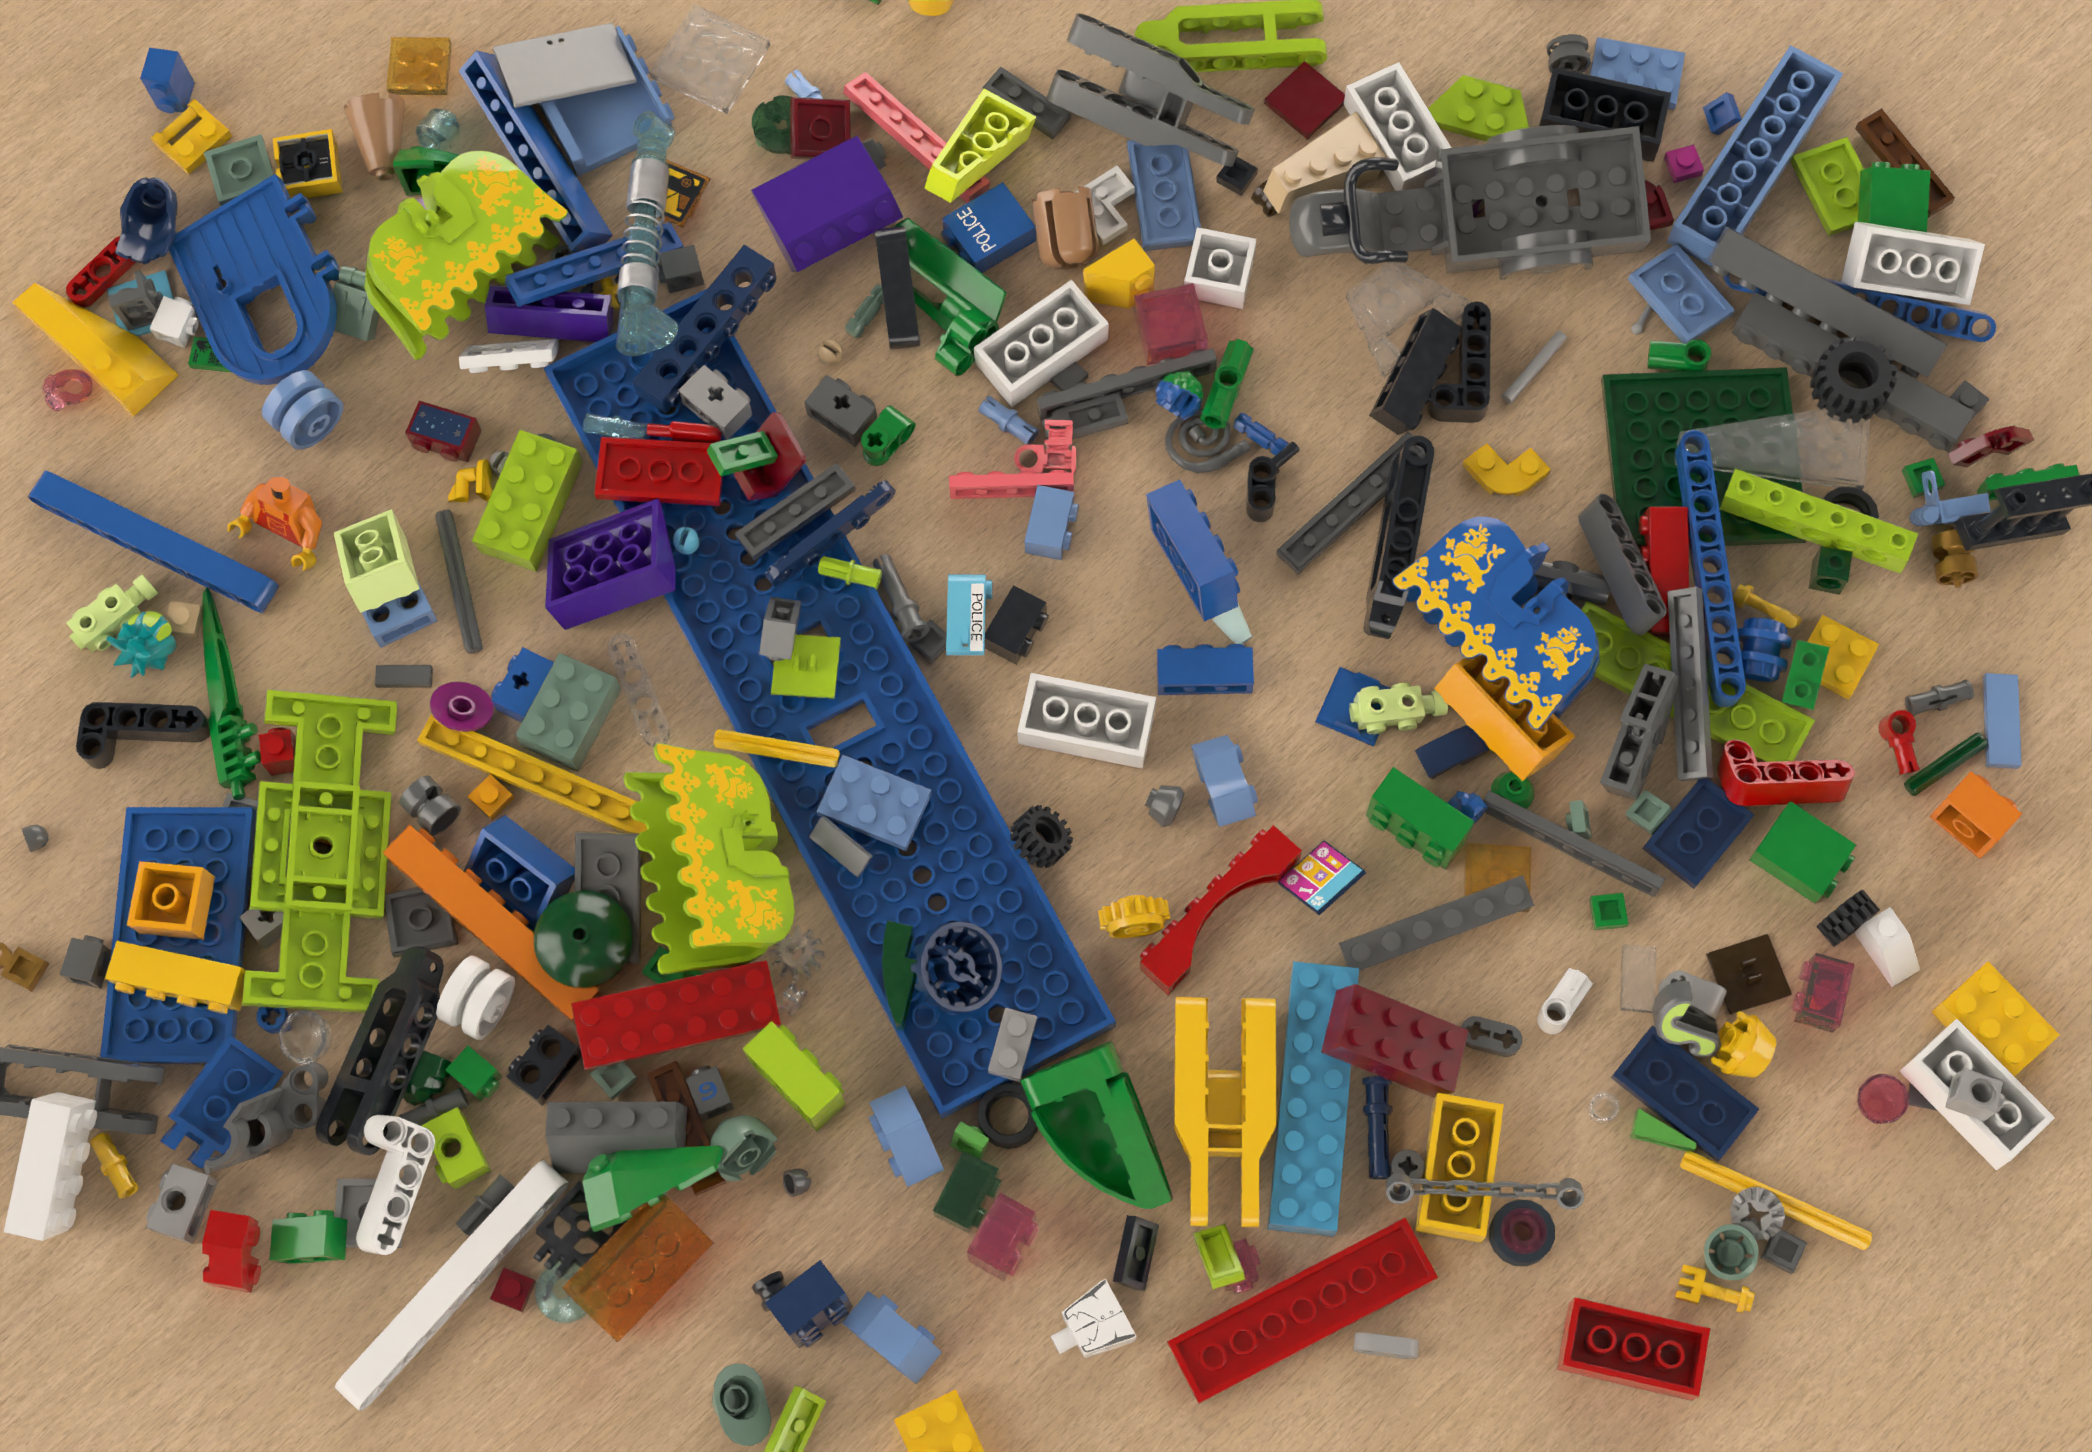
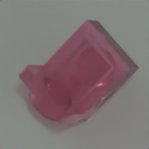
[1224,1238,1260,1294]

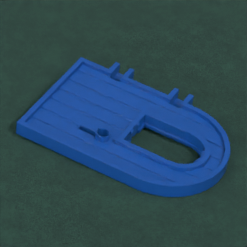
[169,174,340,385]

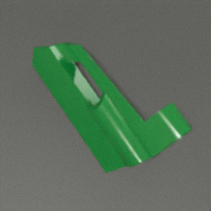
[893,218,1007,376]

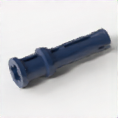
[1362,1076,1393,1180]

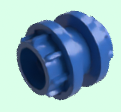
[1737,617,1792,682]

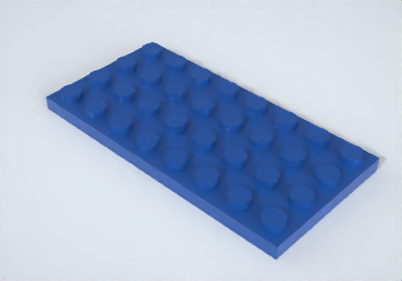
[100,807,257,1064]

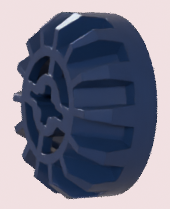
[911,922,1002,1012]

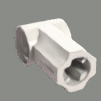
[1537,968,1593,1034]

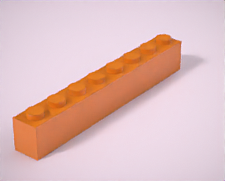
[383,824,602,1025]

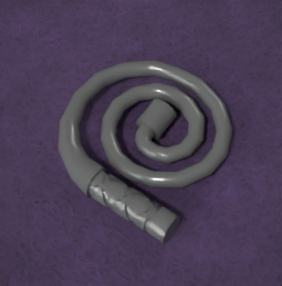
[1165,409,1250,473]

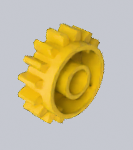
[1098,895,1170,939]

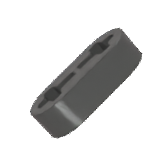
[1461,1016,1523,1057]

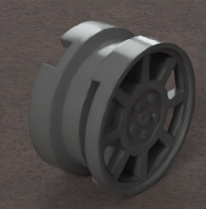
[1546,34,1591,73]

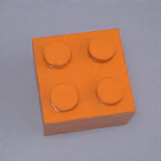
[1929,771,2022,859]

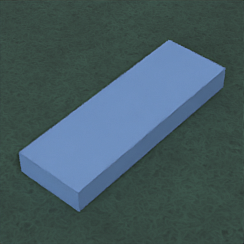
[1983,673,2021,769]

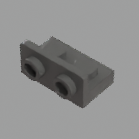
[108,270,163,331]

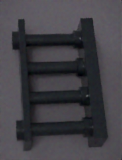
[1954,473,2092,551]

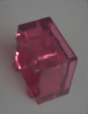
[1134,283,1208,366]

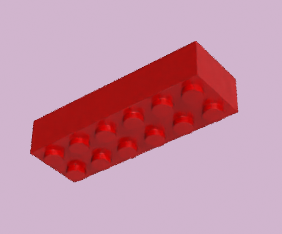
[571,960,781,1071]

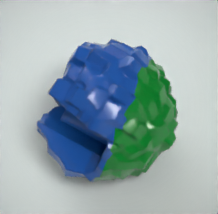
[1156,371,1204,421]

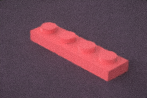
[949,470,1074,499]

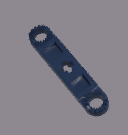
[765,480,896,586]

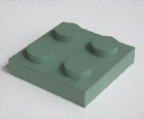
[204,134,274,206]

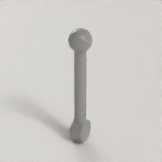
[1631,304,1652,335]

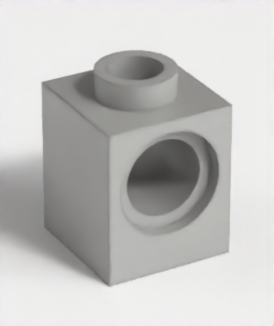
[1945,1068,2004,1121]

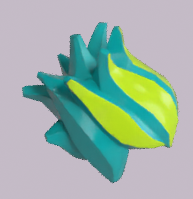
[106,611,177,678]

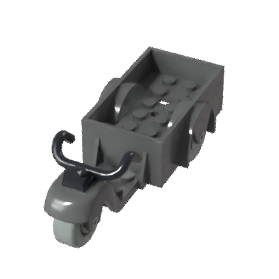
[1289,125,1651,280]

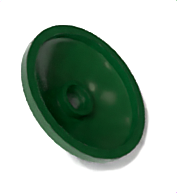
[534,890,633,988]

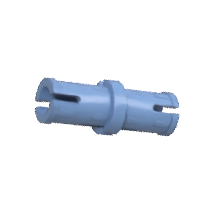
[978,396,1039,445]

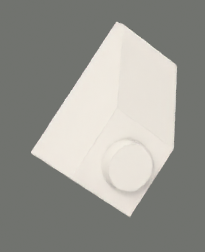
[1854,907,1920,987]

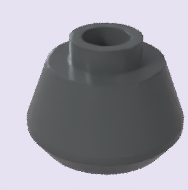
[1145,785,1185,827]

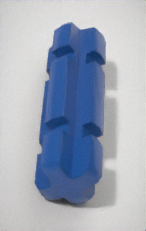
[1233,413,1289,455]

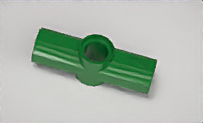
[1200,339,1254,430]

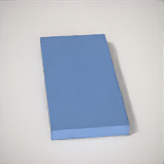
[1127,140,1201,251]

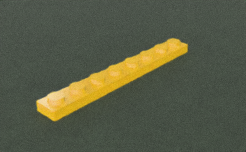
[417,713,647,833]

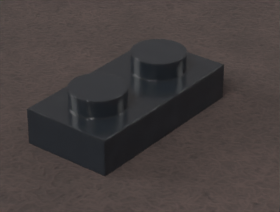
[1113,1215,1159,1291]

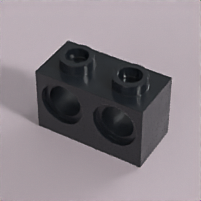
[506,1025,582,1106]

